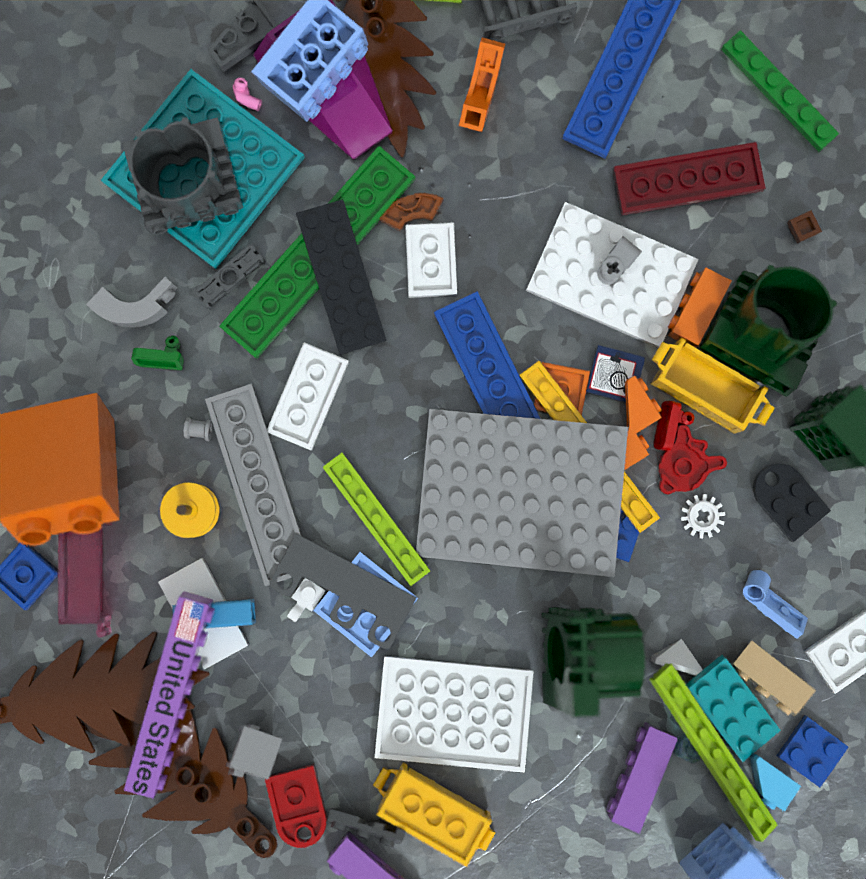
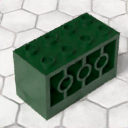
[789,384,866,472]

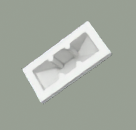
[650,639,703,675]

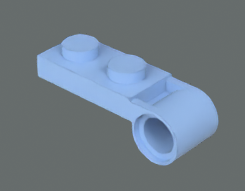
[743,570,808,639]

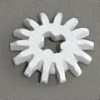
[681,494,725,539]

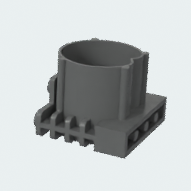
[122,117,243,234]

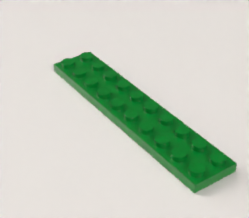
[219,146,416,359]

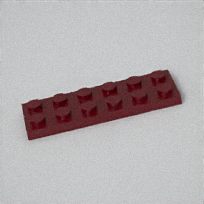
[613,142,766,216]

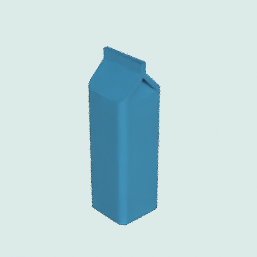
[172,599,256,629]

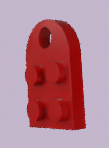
[265,764,327,848]

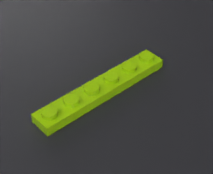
[323,453,430,586]

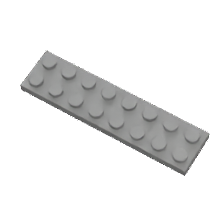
[205,384,302,586]

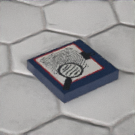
[586,345,645,403]

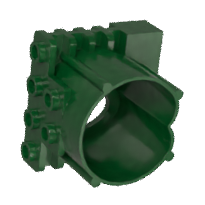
[700,265,837,397]
[542,607,645,717]

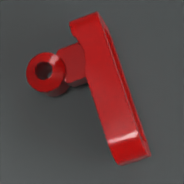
[653,401,694,451]

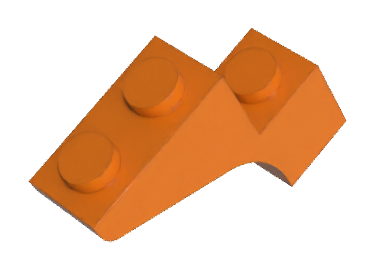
[624,376,662,470]

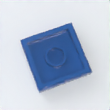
[0,543,61,610]

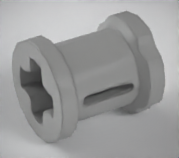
[184,417,213,441]

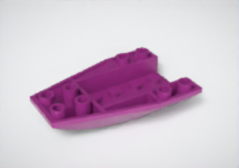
[253,0,393,160]

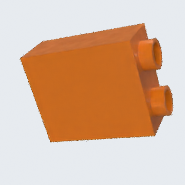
[0,393,120,545]

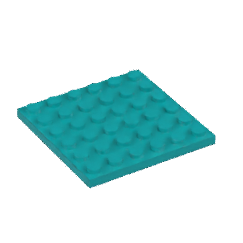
[101,69,305,269]

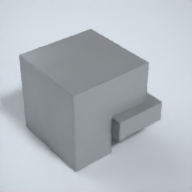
[226,724,282,779]

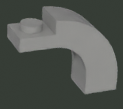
[86,277,177,328]

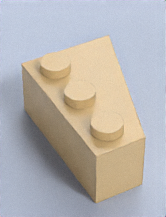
[733,641,816,716]

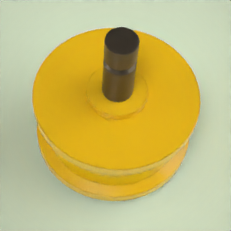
[160,483,220,538]

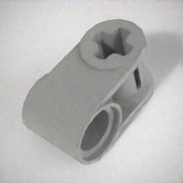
[597,236,642,285]

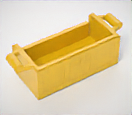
[651,338,775,434]
[373,762,496,867]

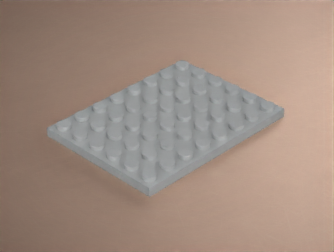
[416,409,628,577]

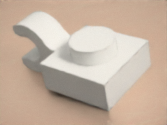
[287,578,326,622]

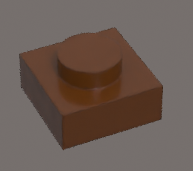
[787,210,822,244]

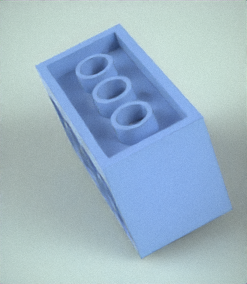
[252,0,369,122]
[679,823,782,879]

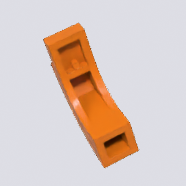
[459,37,505,132]

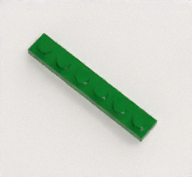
[721,30,839,152]

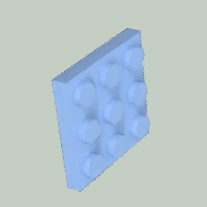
[313,552,418,657]

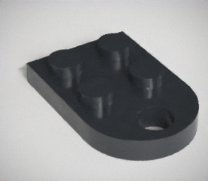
[753,464,831,542]

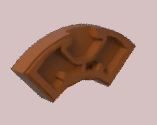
[379,193,443,231]

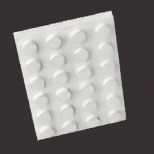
[526,202,699,348]
[375,656,533,773]

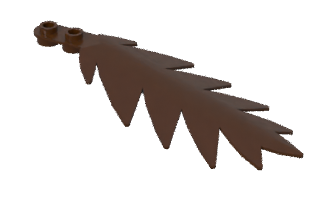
[336,0,436,157]
[0,632,210,753]
[82,709,277,858]

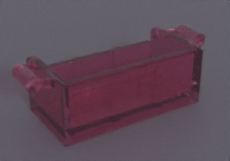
[58,522,112,637]

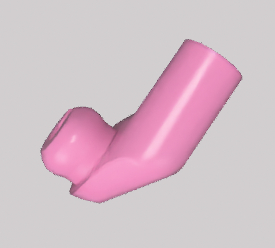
[233,78,262,111]

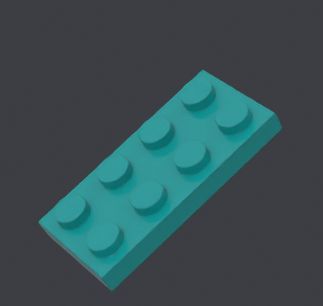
[685,655,781,762]

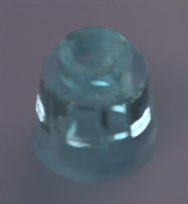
[673,735,701,763]

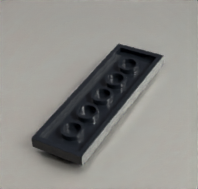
[296,199,387,355]

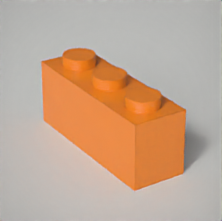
[668,267,732,348]

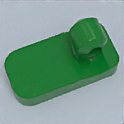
[131,335,184,370]

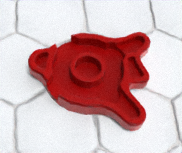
[658,425,727,495]

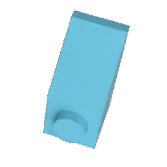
[750,753,801,812]

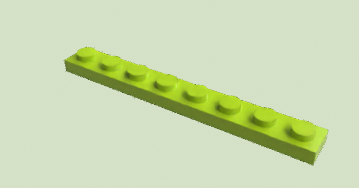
[649,663,778,842]

